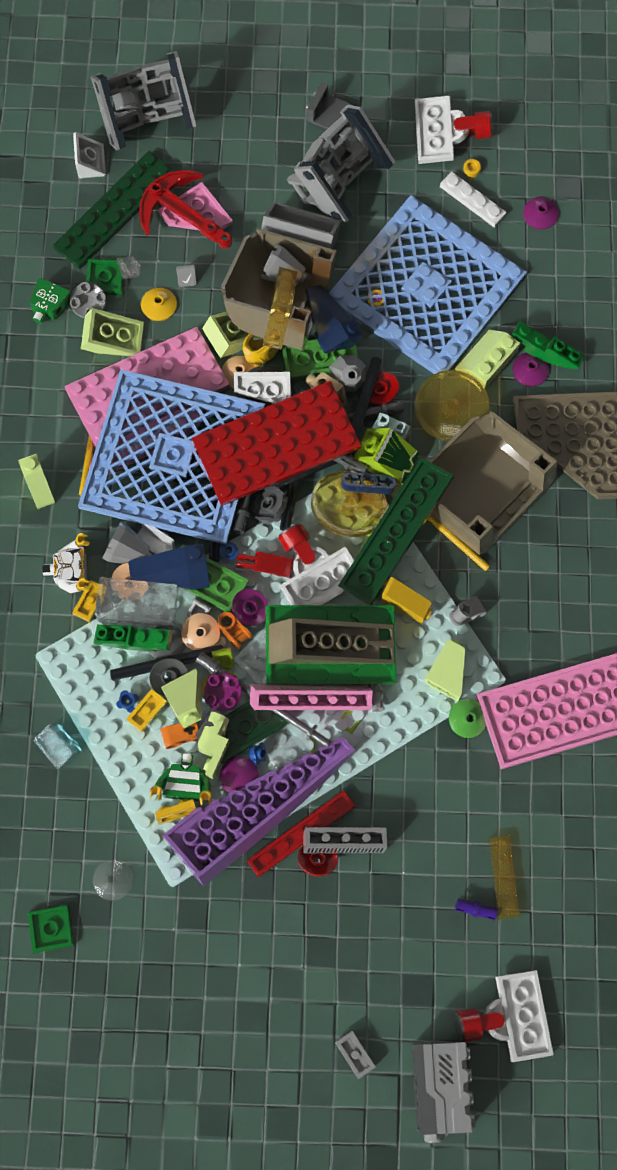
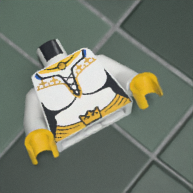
[42,533,91,593]

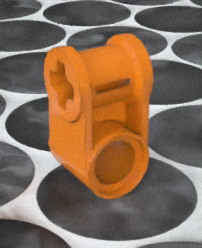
[218,612,253,650]
[160,723,199,749]

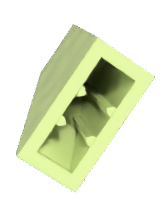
[18,454,55,509]
[424,639,465,702]
[161,669,203,729]

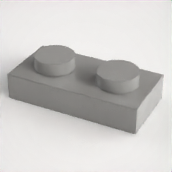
[335,1031,375,1079]

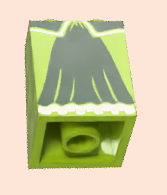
[353,428,420,485]

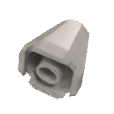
[261,244,307,285]
[329,355,367,393]
[102,522,152,564]

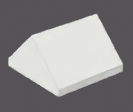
[73,132,106,178]

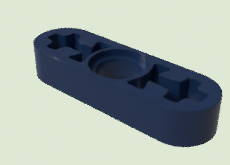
[340,472,396,494]

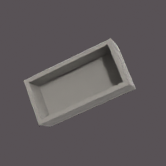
[261,202,341,249]

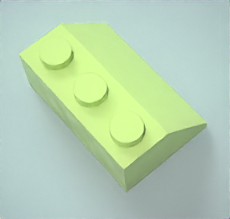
[455,330,520,391]

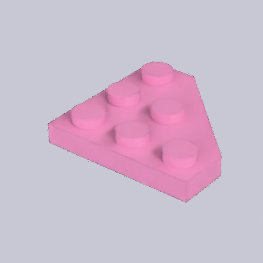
[158,182,233,230]

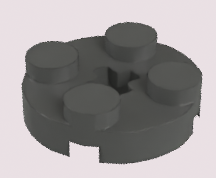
[252,486,288,524]

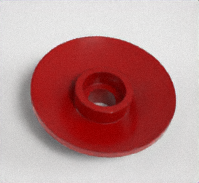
[370,372,399,404]
[297,846,338,876]

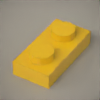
[72,580,108,623]
[126,689,167,732]
[155,799,196,825]

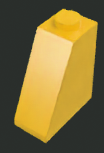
[381,577,433,624]

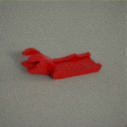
[235,551,293,579]

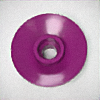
[523,197,559,230]
[512,353,549,387]
[232,589,269,626]

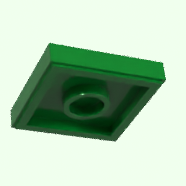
[86,259,124,295]
[27,905,74,953]

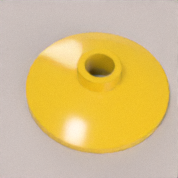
[141,288,177,321]

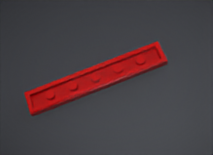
[247,790,356,878]

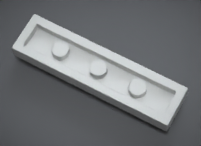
[440,171,506,228]

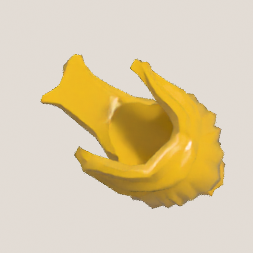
[243,333,281,367]

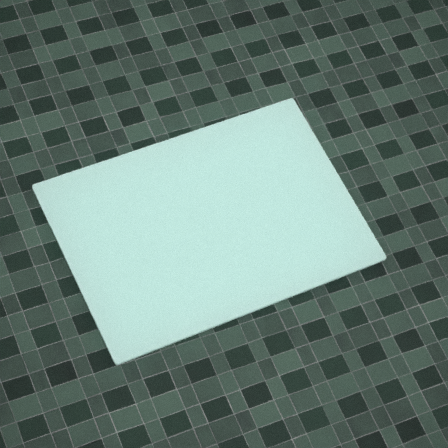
[36,470,505,887]

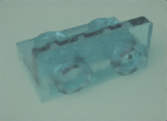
[33,723,81,769]

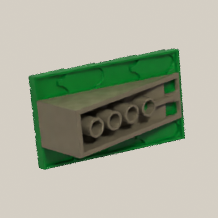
[265,605,397,685]

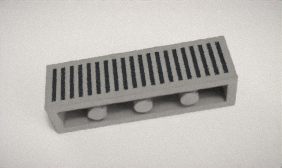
[303,827,387,853]

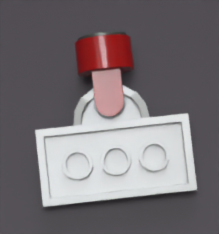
[415,96,493,164]
[278,523,354,605]
[454,970,553,1062]

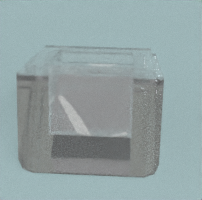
[117,255,141,279]

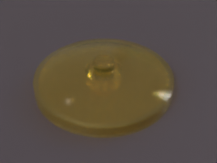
[415,370,489,441]
[311,471,387,537]

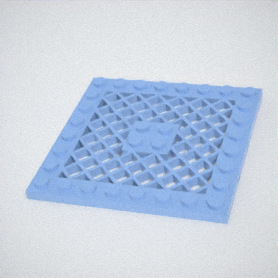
[329,195,527,380]
[78,369,265,545]

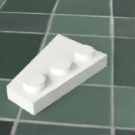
[234,372,291,404]

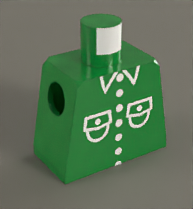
[30,278,71,324]

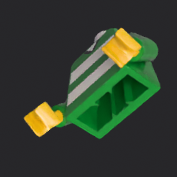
[149,754,212,805]

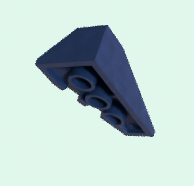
[305,285,363,354]
[128,544,210,590]

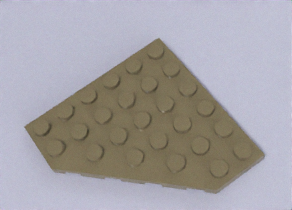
[513,392,617,499]

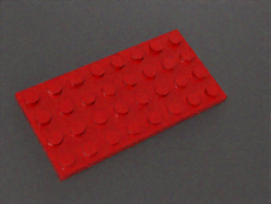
[192,381,361,506]

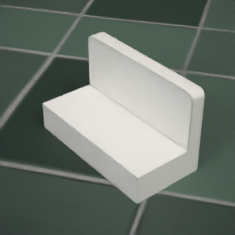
[137,524,175,555]

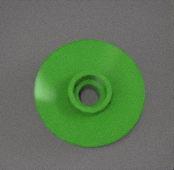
[449,699,486,738]

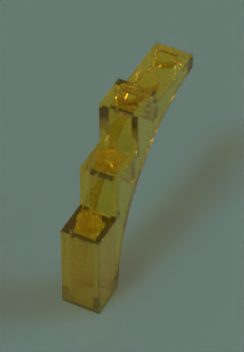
[263,267,298,350]

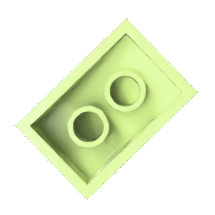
[81,308,144,356]
[202,311,262,358]

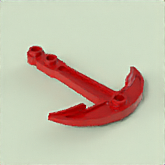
[139,170,233,249]

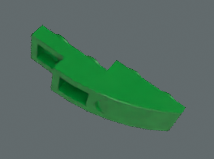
[511,321,585,369]
[94,624,173,652]

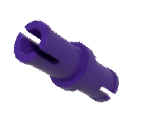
[455,898,498,921]

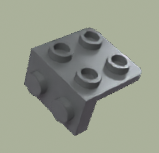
[306,82,351,129]

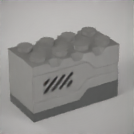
[412,1043,475,1143]

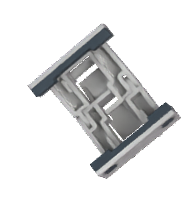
[91,51,196,150]
[287,105,395,223]

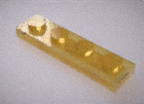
[489,836,520,920]

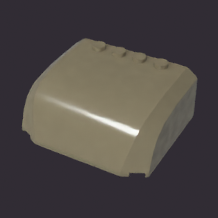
[221,229,337,350]
[429,411,557,555]

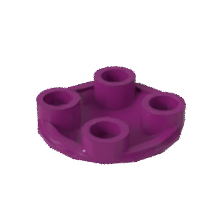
[204,673,242,712]
[220,757,259,793]

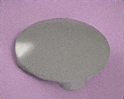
[70,282,106,319]

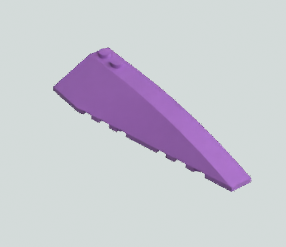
[163,737,355,887]

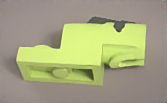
[196,712,229,780]

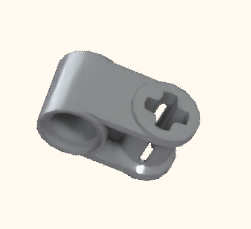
[449,596,487,626]

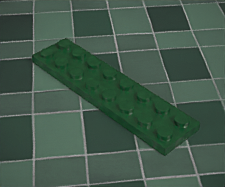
[53,151,175,269]
[338,457,454,605]

